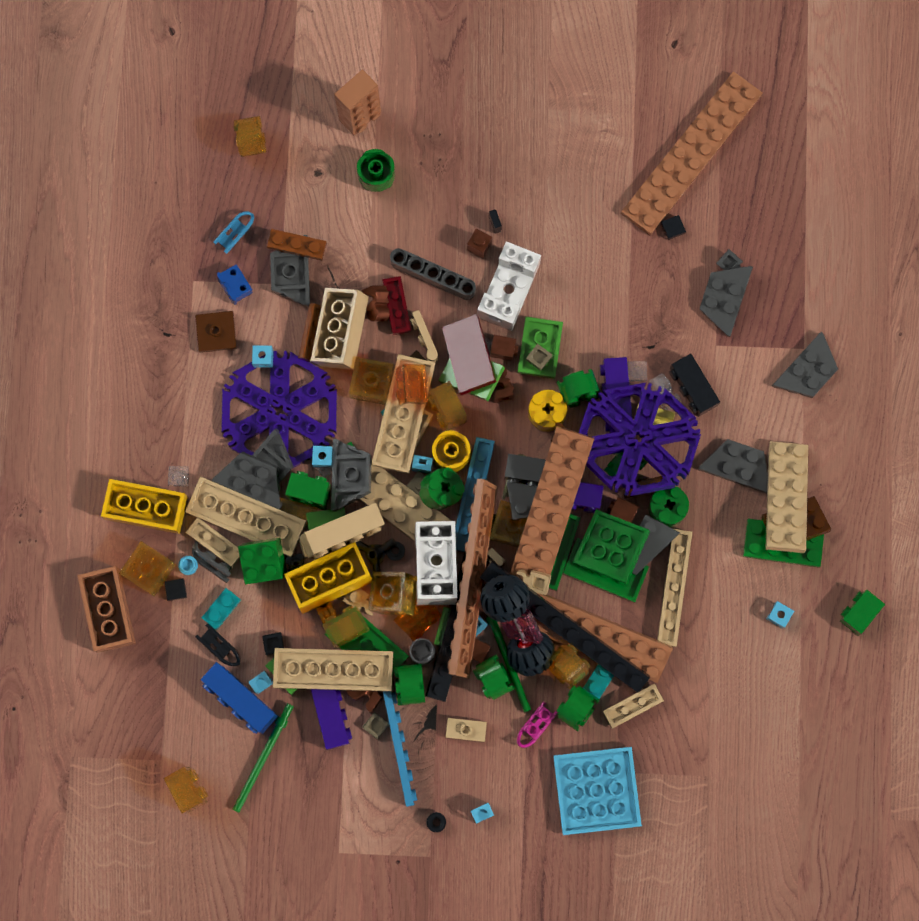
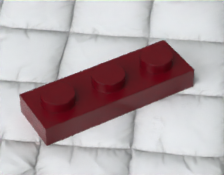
[382,276,412,335]

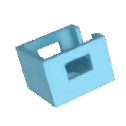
[252,346,273,368]
[312,446,333,468]
[412,455,433,474]
[766,601,794,629]
[248,671,273,694]
[471,803,494,824]

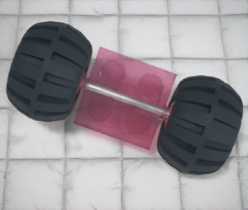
[480,574,555,676]

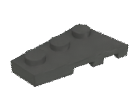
[506,482,537,521]
[632,515,680,576]

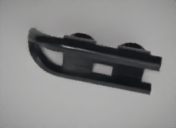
[195,623,241,666]

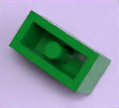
[840,590,885,636]

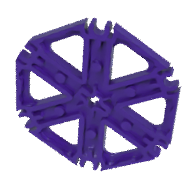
[222,351,337,469]
[579,383,701,496]

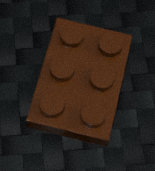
[761,496,831,540]

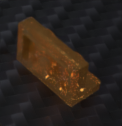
[395,364,428,406]

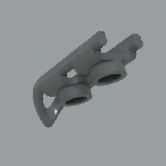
[192,541,231,583]

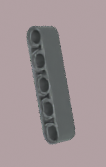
[390,248,476,300]

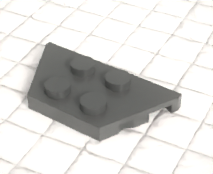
[270,235,310,307]
[699,266,753,337]
[772,332,838,398]
[252,428,293,483]
[331,439,372,512]
[698,439,768,494]
[212,452,282,509]

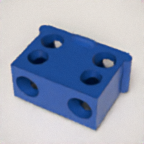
[217,264,252,305]

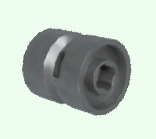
[409,638,435,665]

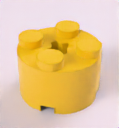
[528,390,567,432]
[432,430,471,472]

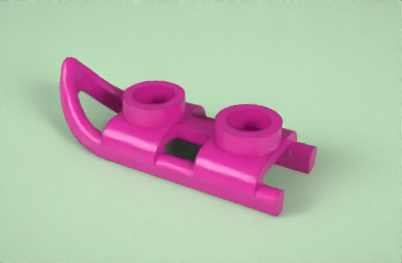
[517,701,557,748]

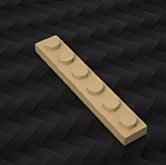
[657,529,692,647]

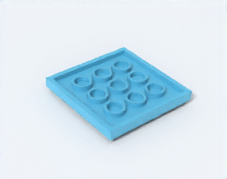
[553,747,642,835]

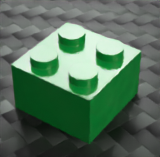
[285,471,332,510]
[238,537,287,585]

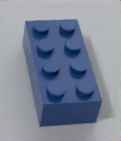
[200,662,278,734]

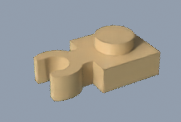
[517,570,551,595]
[343,589,379,616]

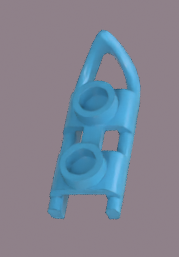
[213,211,254,254]

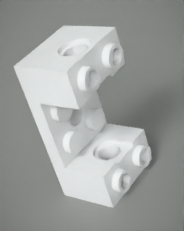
[477,241,541,331]
[415,521,457,605]

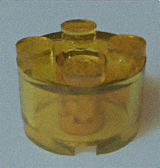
[234,116,267,157]
[548,644,591,689]

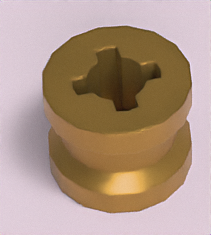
[316,602,338,626]

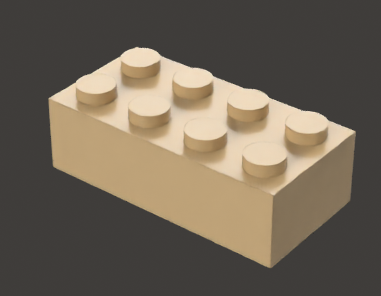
[310,288,369,370]
[299,503,385,559]

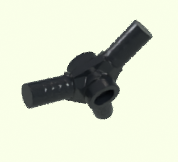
[356,538,397,579]

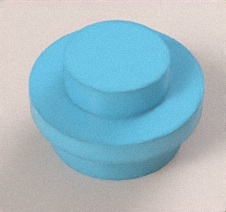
[178,556,198,575]

